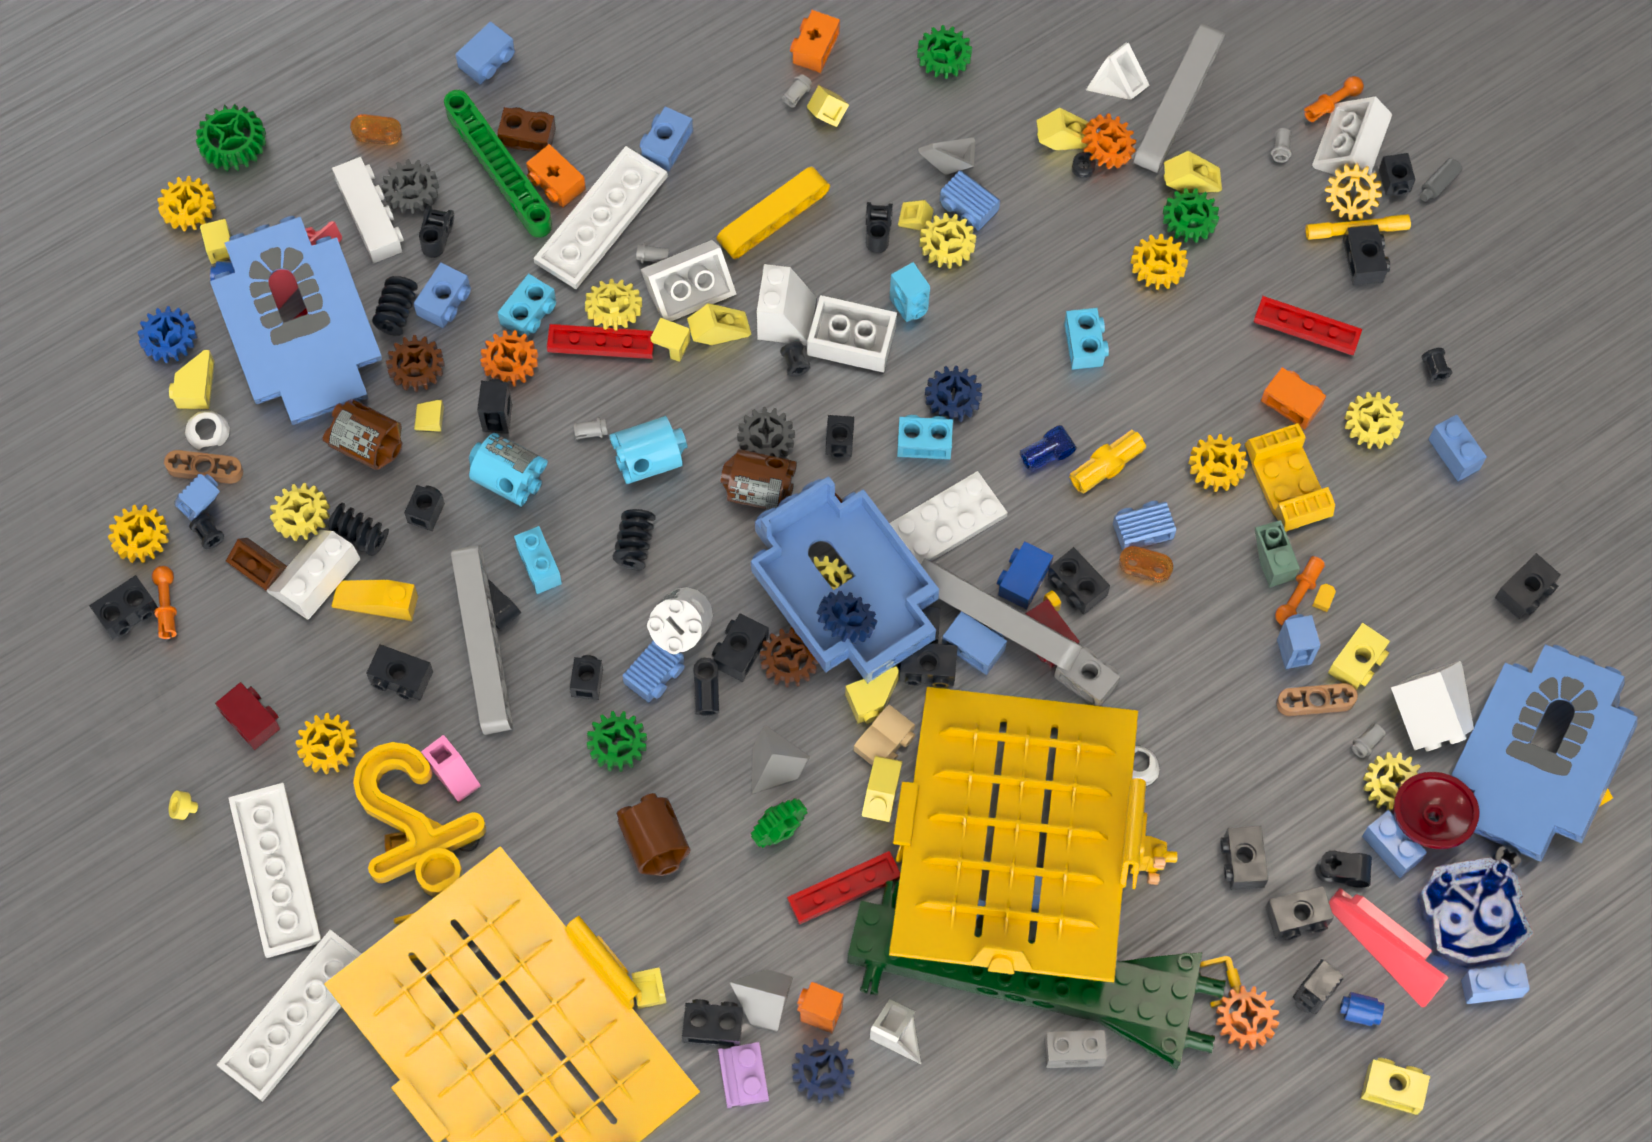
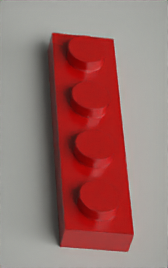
[1253,296,1363,355]
[547,324,654,359]
[787,851,901,925]

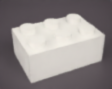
[807,295,897,373]

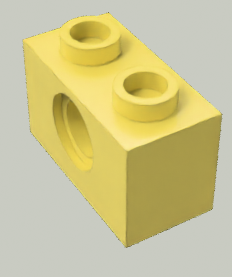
[1328,623,1390,690]
[1361,1058,1430,1115]

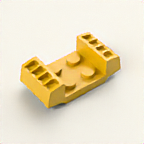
[1244,423,1335,532]

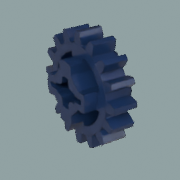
[925,365,982,422]
[817,591,877,644]
[792,1038,855,1103]

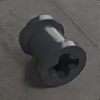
[780,342,810,376]
[1421,347,1453,382]
[189,513,224,549]
[1490,845,1521,877]

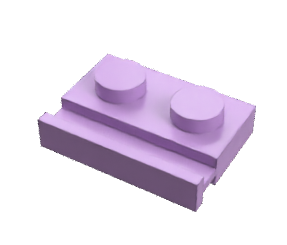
[718,1042,769,1108]

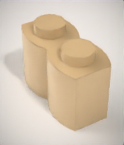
[854,705,915,766]

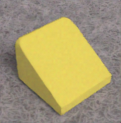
[898,200,933,231]
[414,400,444,431]

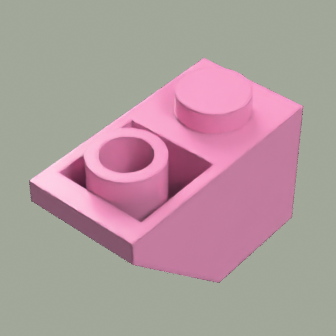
[421,735,481,803]

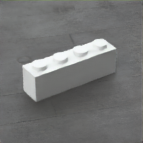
[332,157,404,264]

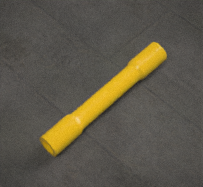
[1305,214,1411,240]

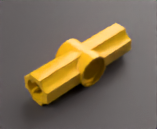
[1069,430,1146,494]

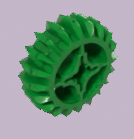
[196,104,266,172]

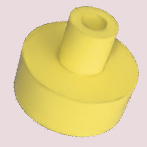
[169,791,198,820]

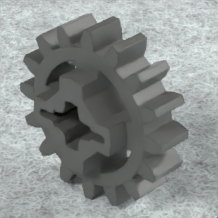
[382,159,439,214]
[737,407,795,458]

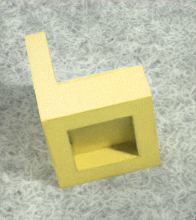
[807,85,849,127]
[200,219,231,264]
[651,318,690,362]
[631,967,666,1009]

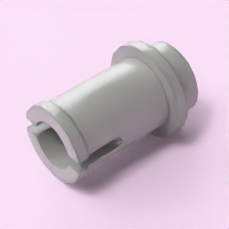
[782,74,812,107]
[1271,128,1292,163]
[636,243,669,264]
[574,417,608,440]
[1351,723,1386,758]

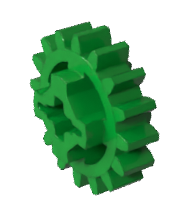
[917,25,972,79]
[1162,188,1219,243]
[587,711,647,772]
[751,798,808,848]

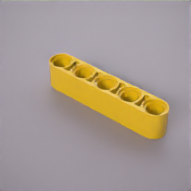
[716,166,830,259]

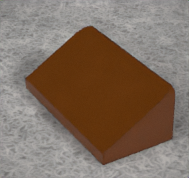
[226,538,287,591]

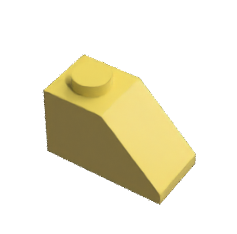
[1037,108,1088,150]
[1164,151,1222,193]
[687,303,751,345]
[169,350,214,409]
[845,666,899,724]
[862,756,902,822]

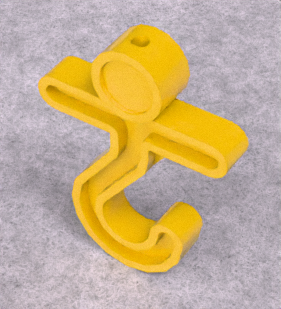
[353,742,486,897]

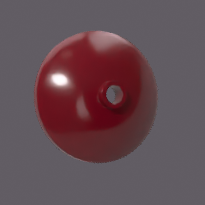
[1393,772,1480,849]

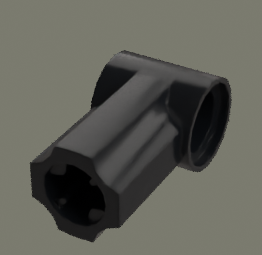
[693,657,720,716]

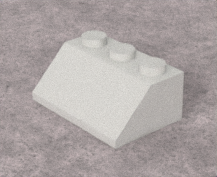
[1312,96,1392,180]
[641,240,736,321]
[267,530,360,620]

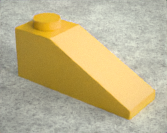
[332,580,418,621]

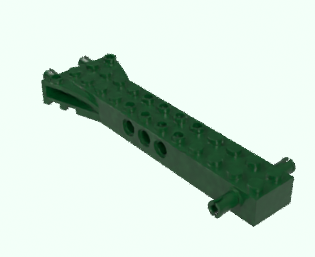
[847,881,1226,1070]

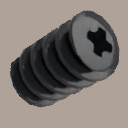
[372,276,418,336]
[328,502,389,556]
[613,509,656,570]

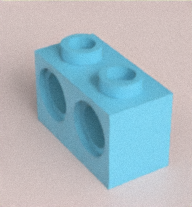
[889,262,930,322]
[498,273,556,337]
[1064,308,1109,370]
[897,415,953,460]
[514,526,562,594]

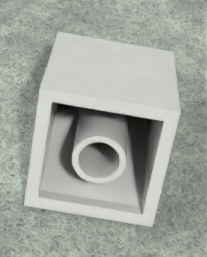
[757,264,816,346]
[1391,661,1474,752]

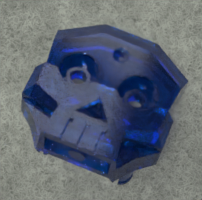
[1417,857,1533,968]

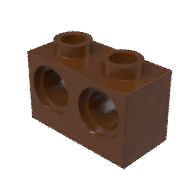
[497,107,556,153]

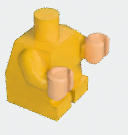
[1129,836,1177,885]

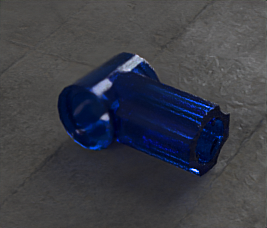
[1020,425,1077,472]

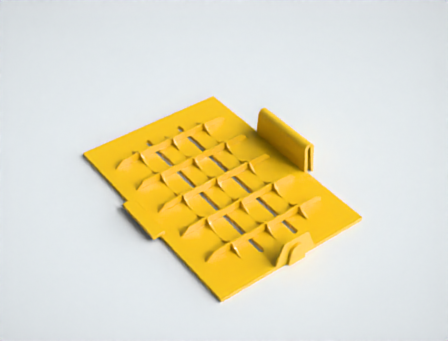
[889,687,1147,982]
[324,846,700,1142]

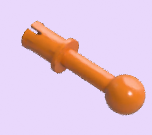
[1304,76,1364,122]
[1275,556,1325,626]
[152,566,177,639]

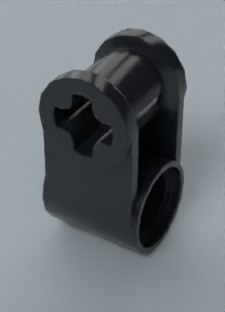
[866,202,893,253]
[419,206,454,258]
[488,580,521,631]
[1315,850,1372,888]

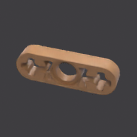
[164,450,243,484]
[1276,683,1358,716]

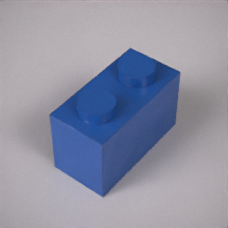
[996,541,1053,610]

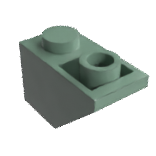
[1255,520,1300,588]

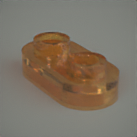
[350,114,402,145]
[1119,546,1173,583]

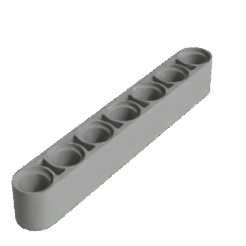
[1134,23,1225,173]
[451,545,513,735]
[921,558,1083,671]

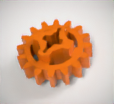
[1081,113,1137,169]
[480,330,538,387]
[1216,986,1279,1050]

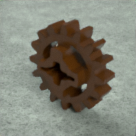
[386,335,445,392]
[760,627,819,688]

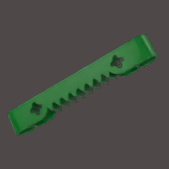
[444,90,552,238]

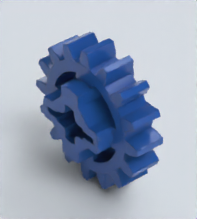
[138,306,197,363]

